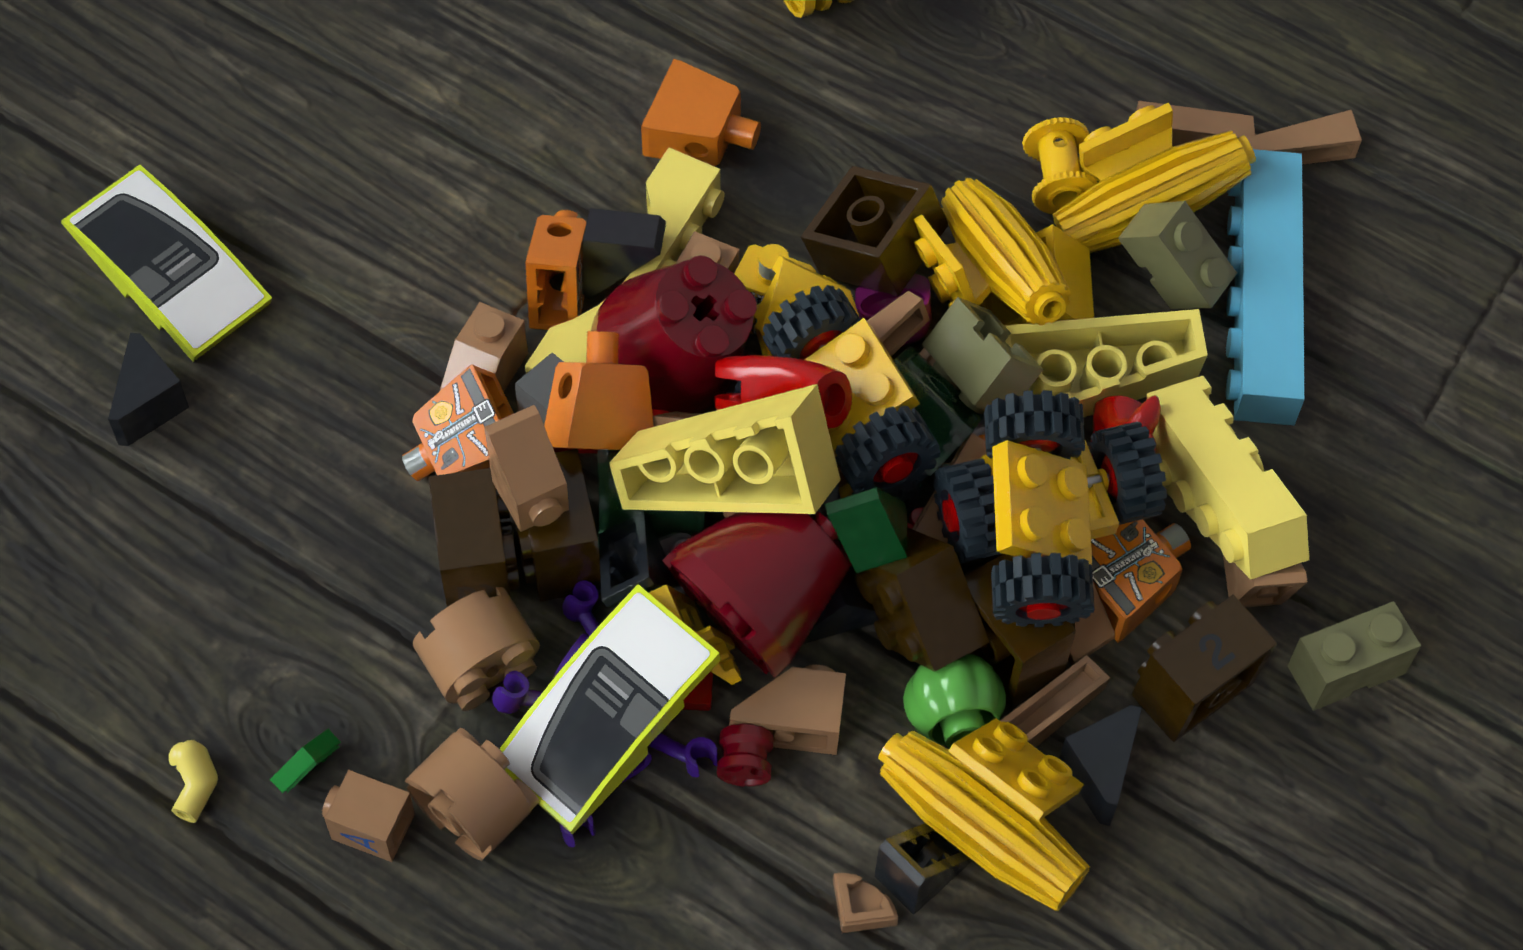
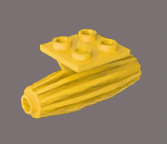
[1052,102,1256,253]
[913,178,1071,326]
[878,718,1090,911]

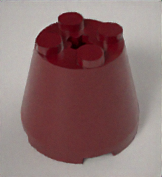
[591,255,757,414]
[662,512,852,678]

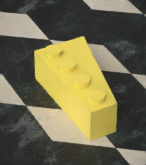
[1005,309,1208,417]
[1147,376,1309,580]
[609,384,840,514]

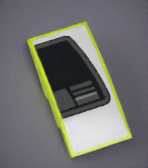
[61,165,272,362]
[500,584,721,835]

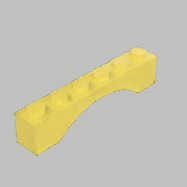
[525,148,724,374]

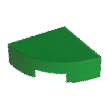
[270,728,341,794]

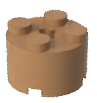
[413,587,540,711]
[405,728,540,861]

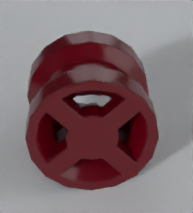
[717,724,774,787]

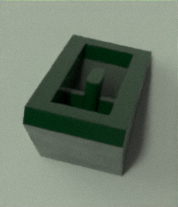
[825,488,907,573]

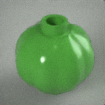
[903,653,1006,749]

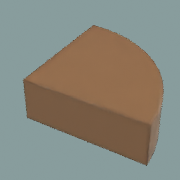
[833,873,898,933]

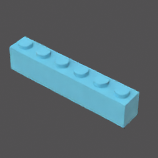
[1226,149,1305,426]

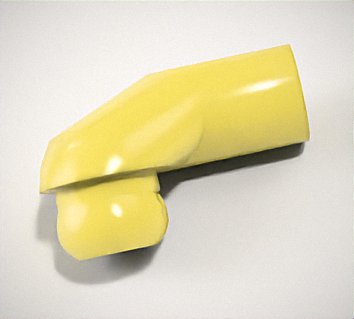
[169,740,218,823]

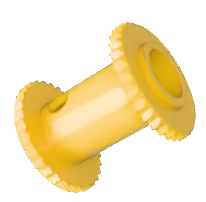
[1022,117,1098,214]

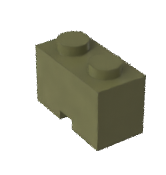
[1118,201,1237,309]
[922,297,1044,414]
[1287,601,1421,711]

